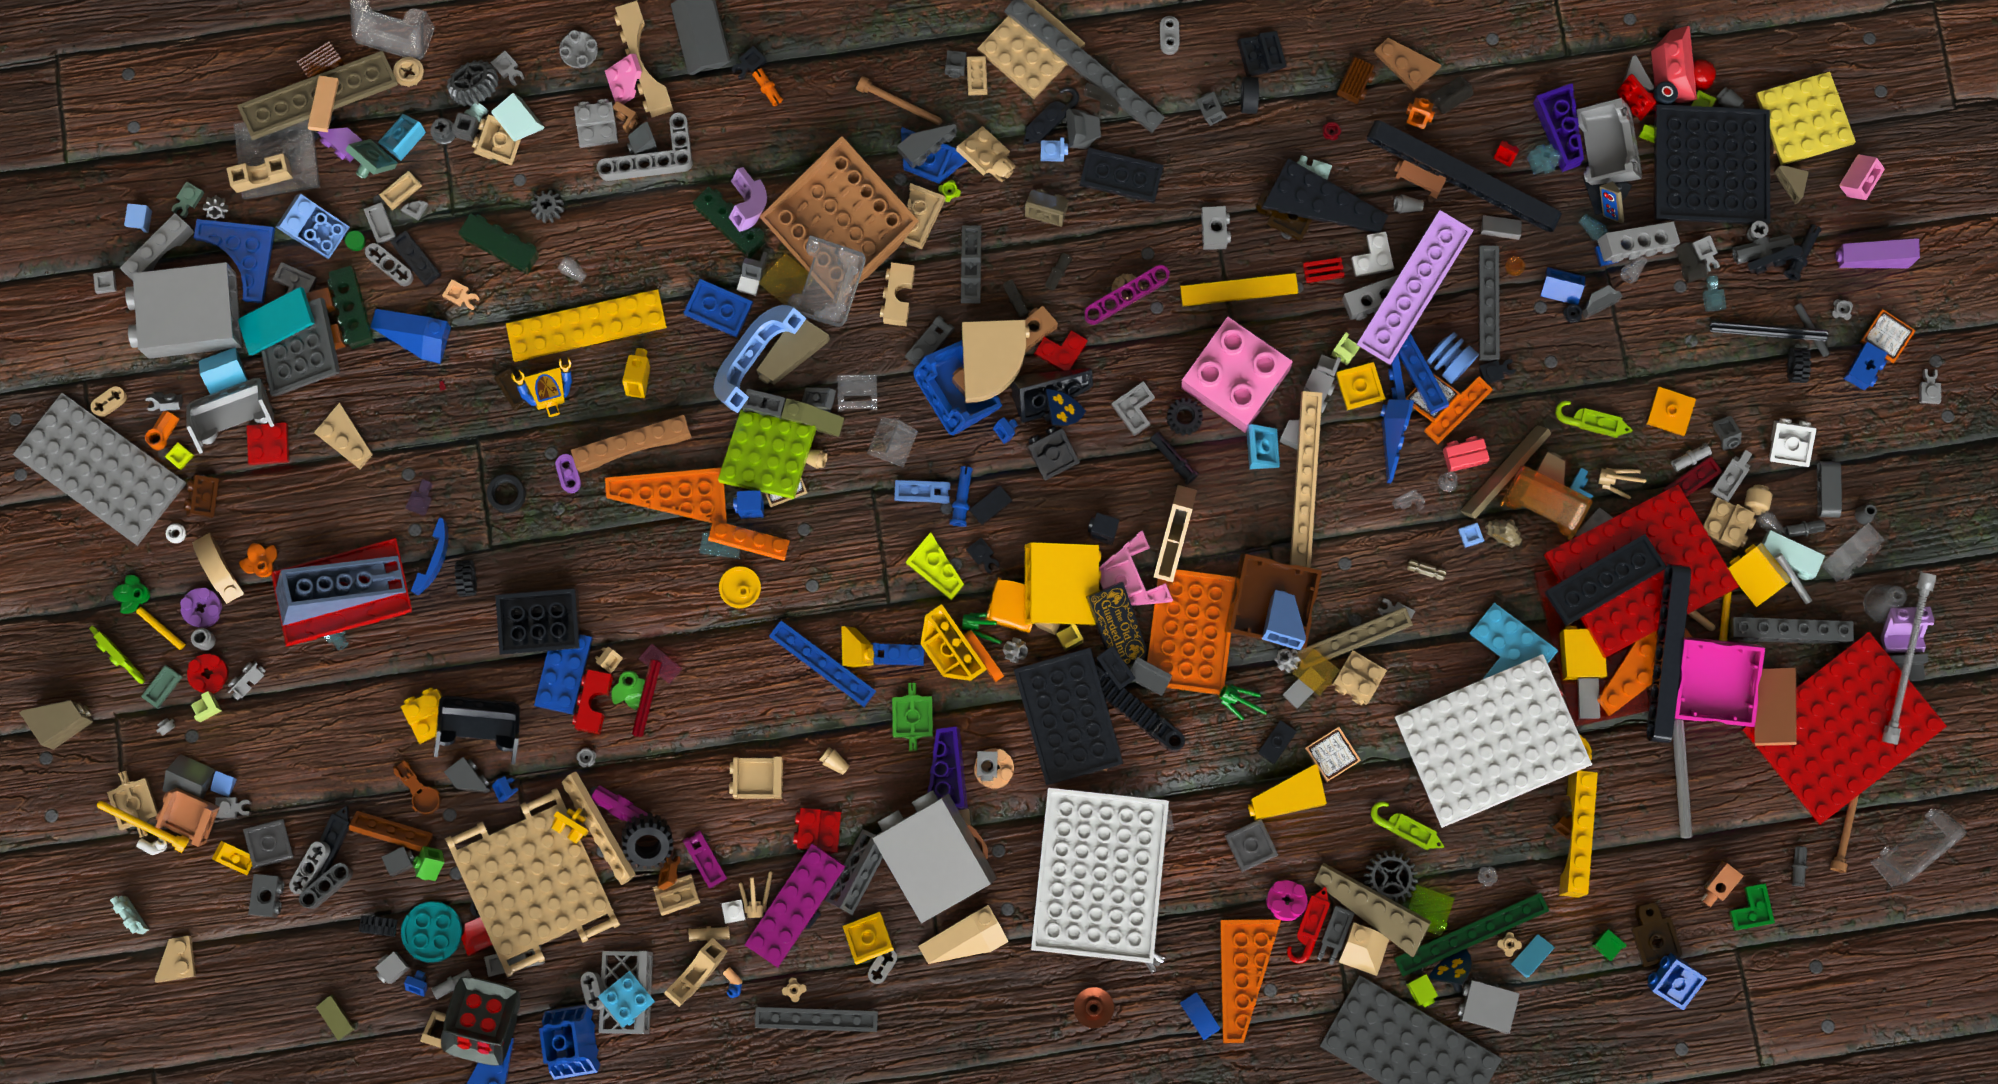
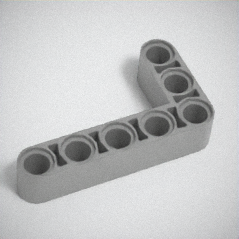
[597,112,693,181]

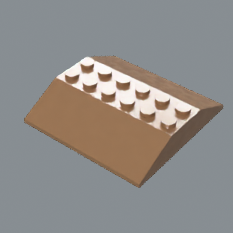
[760,136,919,302]

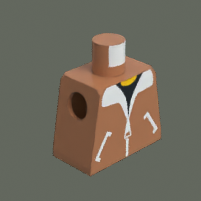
[1701,861,1744,907]

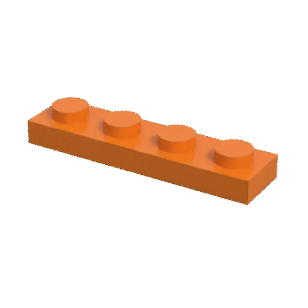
[1424,376,1493,444]
[708,520,790,561]

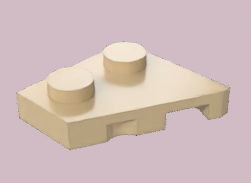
[155,936,196,983]

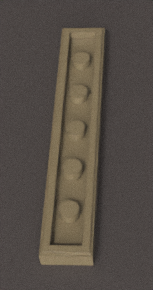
[1461,425,1551,519]
[1297,607,1413,671]

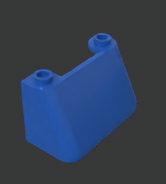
[914,340,1002,435]

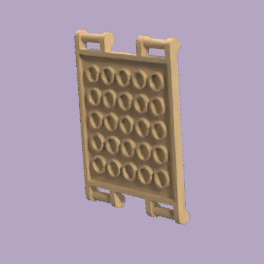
[445,788,620,978]

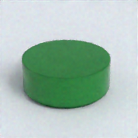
[345,231,366,251]

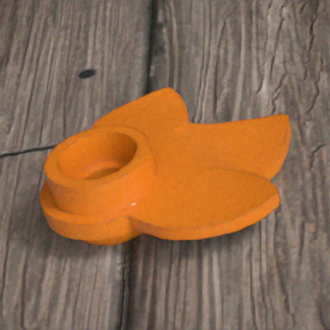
[239,543,277,577]

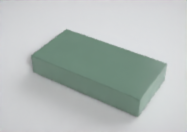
[141,665,182,709]

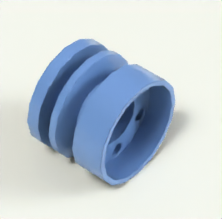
[1427,332,1479,384]

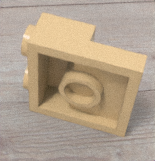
[472,114,521,165]
[1703,497,1756,550]
[1332,650,1387,705]

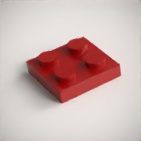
[247,422,289,465]

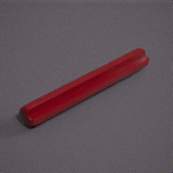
[632,659,661,737]

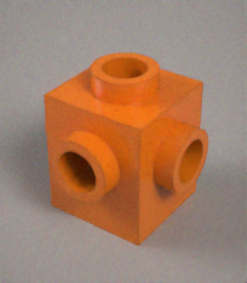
[1406,98,1435,129]

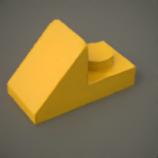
[212,841,252,875]

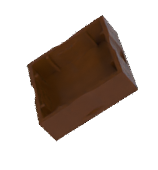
[1225,554,1322,649]

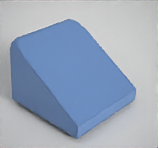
[210,771,237,797]

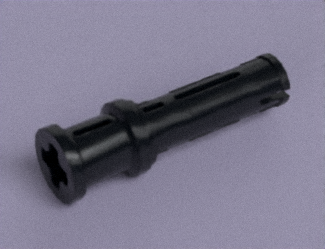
[1783,224,1822,281]
[1150,432,1200,485]

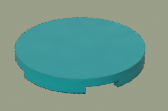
[401,901,463,963]

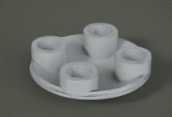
[559,30,598,68]

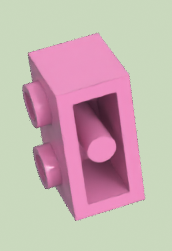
[1839,154,1885,200]

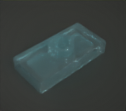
[700,533,741,559]

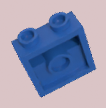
[1647,953,1707,1010]

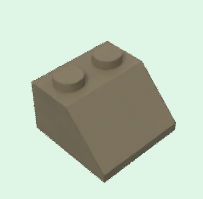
[1025,189,1069,227]

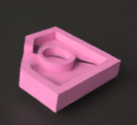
[605,54,642,105]

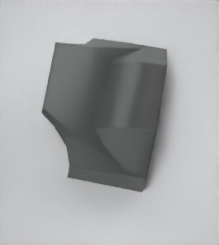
[1066,109,1101,149]
[1582,285,1623,319]

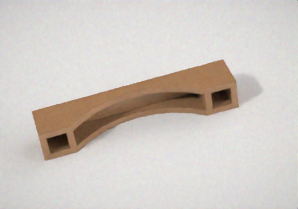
[571,415,692,473]

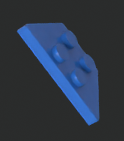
[901,127,967,184]

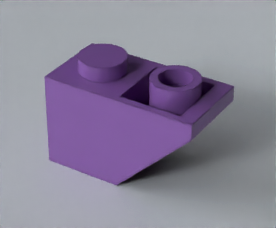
[318,127,362,162]

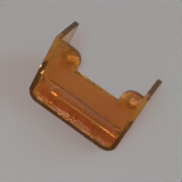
[1500,466,1593,540]

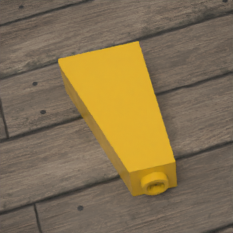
[1248,764,1327,820]

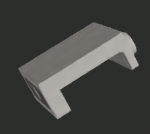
[1457,980,1519,1034]

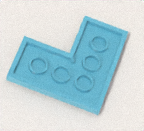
[1470,603,1558,680]

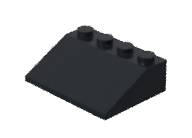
[495,589,580,655]

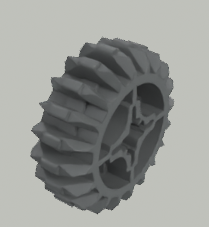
[447,59,499,106]
[1363,851,1418,903]

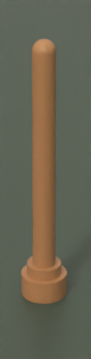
[856,76,942,125]
[1830,795,1859,873]

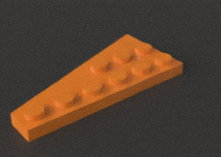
[605,468,727,524]
[1597,628,1693,716]
[1220,920,1281,1043]

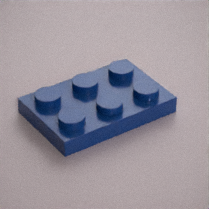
[684,279,753,338]

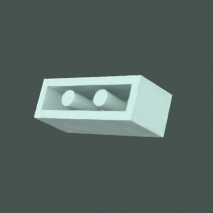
[1762,530,1825,580]

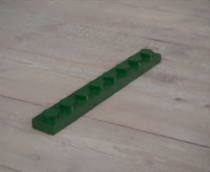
[1393,893,1549,977]

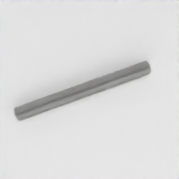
[1673,719,1692,839]

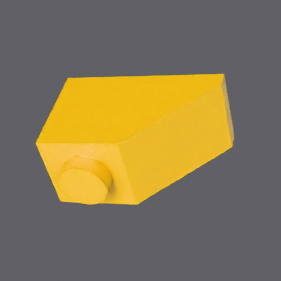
[841,626,874,668]

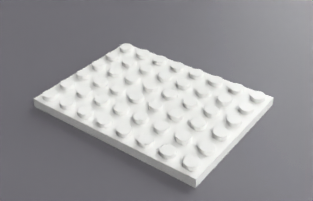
[1395,654,1592,828]
[1031,788,1169,963]

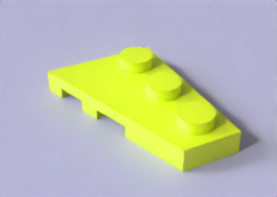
[906,532,964,600]

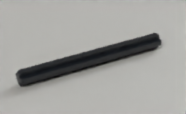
[1710,321,1828,341]

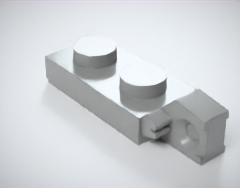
[1710,450,1752,502]

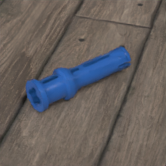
[949,466,973,527]

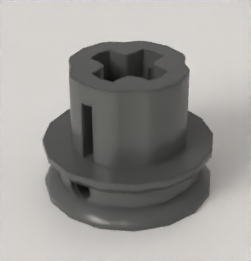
[431,118,455,144]

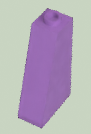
[1836,239,1920,268]

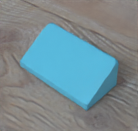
[1511,934,1555,978]

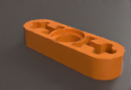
[964,630,1004,682]

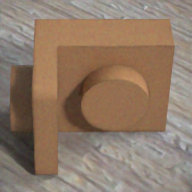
[613,101,639,133]

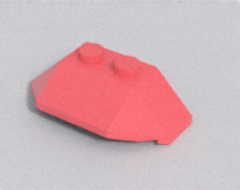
[1651,26,1697,104]

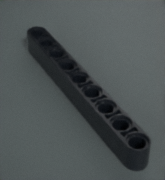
[1646,564,1691,743]

